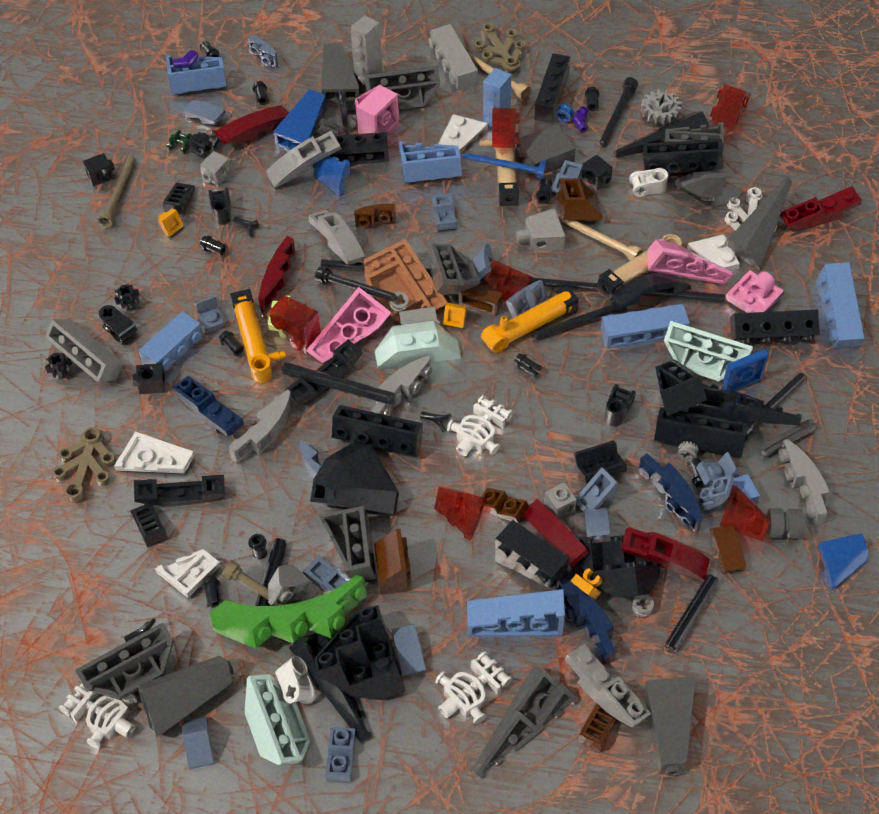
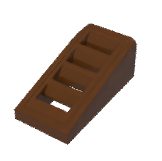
[459,289,503,316]
[578,703,617,752]

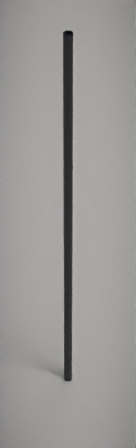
[321,259,725,302]

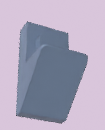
[193,296,225,334]
[696,452,739,486]
[576,467,619,512]

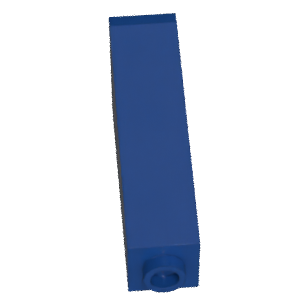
[273,89,327,151]

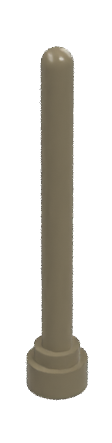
[97,156,135,227]
[222,560,291,606]

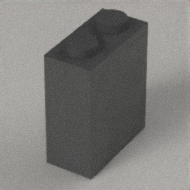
[515,124,576,177]

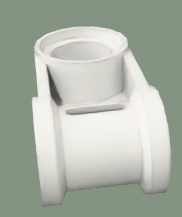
[629,168,668,197]
[275,656,316,704]

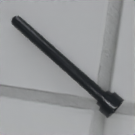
[599,77,638,146]
[315,266,397,301]
[533,300,627,340]
[742,373,806,440]

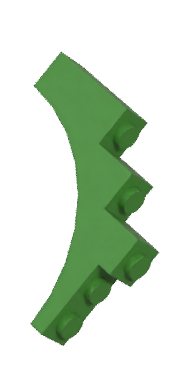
[210,575,367,649]

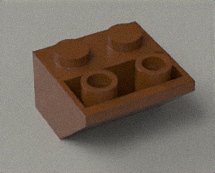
[558,178,603,221]
[374,529,411,595]

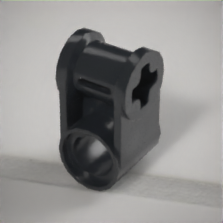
[208,188,231,224]
[99,305,137,344]
[604,384,636,426]

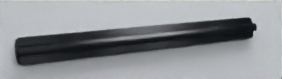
[281,362,395,405]

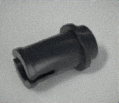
[199,41,219,57]
[252,81,269,105]
[585,87,600,111]
[536,178,552,203]
[200,235,227,256]
[219,330,245,356]
[514,353,542,377]
[687,458,705,487]
[248,534,267,560]
[202,576,222,608]

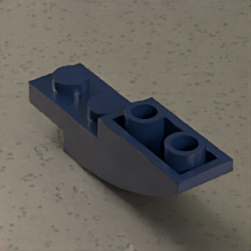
[172,375,244,437]
[639,453,702,533]
[555,577,616,664]

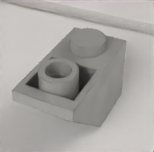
[268,564,311,605]

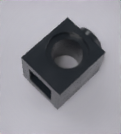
[83,153,115,186]
[581,155,613,190]
[132,363,165,394]

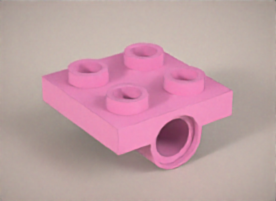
[725,270,784,313]

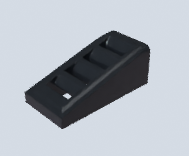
[162,182,195,216]
[130,504,168,547]

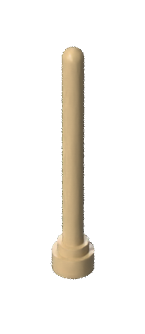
[467,52,531,100]
[558,214,643,261]

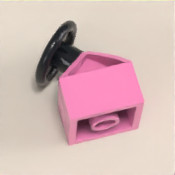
[338,85,399,134]

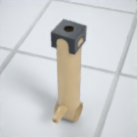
[480,122,519,206]
[596,234,682,301]

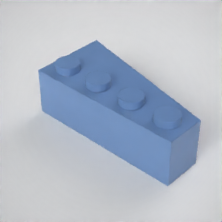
[467,589,565,637]

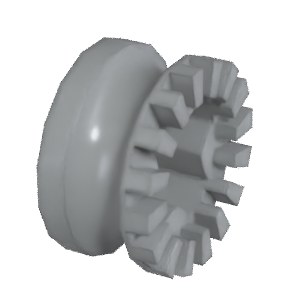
[389,291,409,312]
[677,441,699,462]
[632,594,654,618]

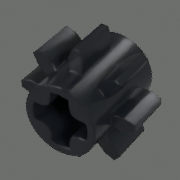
[189,132,213,156]
[114,284,140,309]
[45,353,72,378]

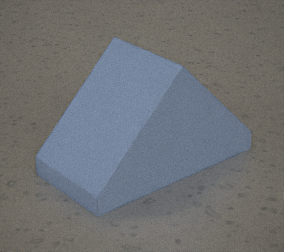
[182,717,214,769]

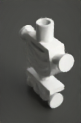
[447,395,513,456]
[435,651,513,725]
[58,683,138,749]

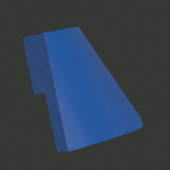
[314,156,350,196]
[817,533,868,590]

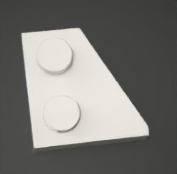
[687,234,740,271]
[155,549,221,598]

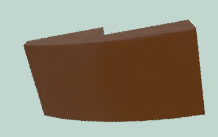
[354,204,396,228]
[476,488,529,523]
[709,525,747,573]

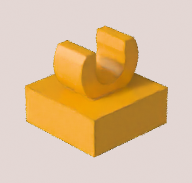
[157,208,184,237]
[443,303,467,328]
[571,568,603,600]

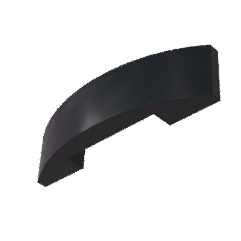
[611,273,691,308]
[285,339,363,404]
[134,475,225,506]

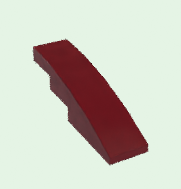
[215,105,289,144]
[258,236,296,312]
[523,499,589,567]

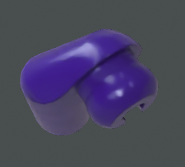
[173,50,198,68]
[572,106,589,133]

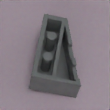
[664,122,724,148]
[319,506,376,581]

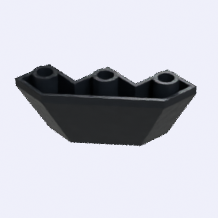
[310,443,399,515]
[579,532,661,598]
[315,605,405,699]

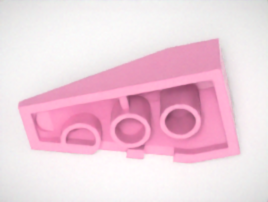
[648,239,733,285]
[306,287,391,364]

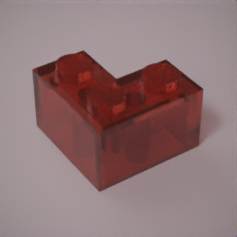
[710,84,751,129]
[492,108,520,148]
[269,295,321,354]

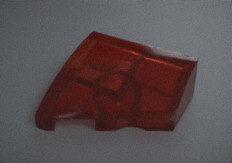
[485,259,532,303]
[720,485,771,541]
[434,487,486,539]

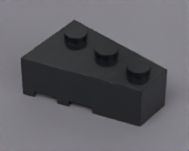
[655,359,707,416]
[495,520,569,589]

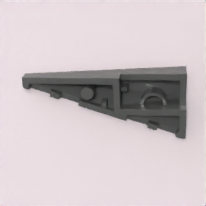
[727,176,792,270]
[471,665,579,778]

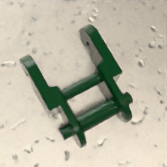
[166,130,192,153]

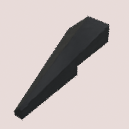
[614,111,709,158]
[687,383,802,426]
[289,633,372,742]

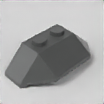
[364,65,441,110]
[675,171,726,201]
[431,243,480,295]
[75,622,174,700]

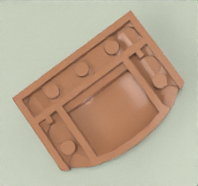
[364,239,448,323]

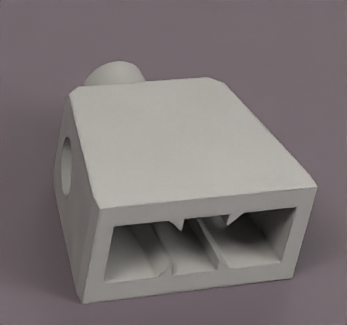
[516,209,565,251]

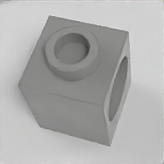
[200,151,231,186]
[544,483,576,520]

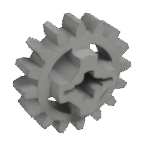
[640,89,682,125]

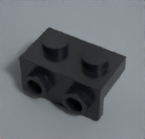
[574,440,627,484]

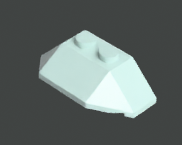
[375,321,461,370]
[664,321,753,381]
[244,674,311,765]

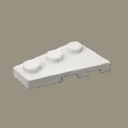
[438,114,488,154]
[114,432,195,473]

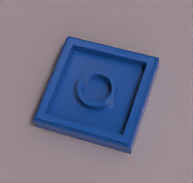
[721,349,769,392]

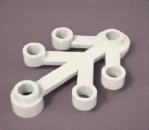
[725,187,777,232]

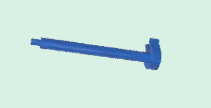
[462,153,547,179]

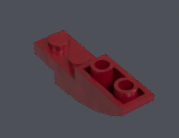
[780,186,862,229]
[621,527,710,581]

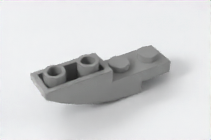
[266,131,341,188]
[309,210,365,265]
[371,356,432,416]
[228,389,293,463]
[779,439,830,526]
[564,644,651,728]

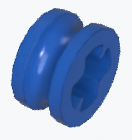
[555,104,574,123]

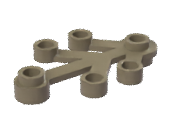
[474,23,525,74]
[53,427,116,502]

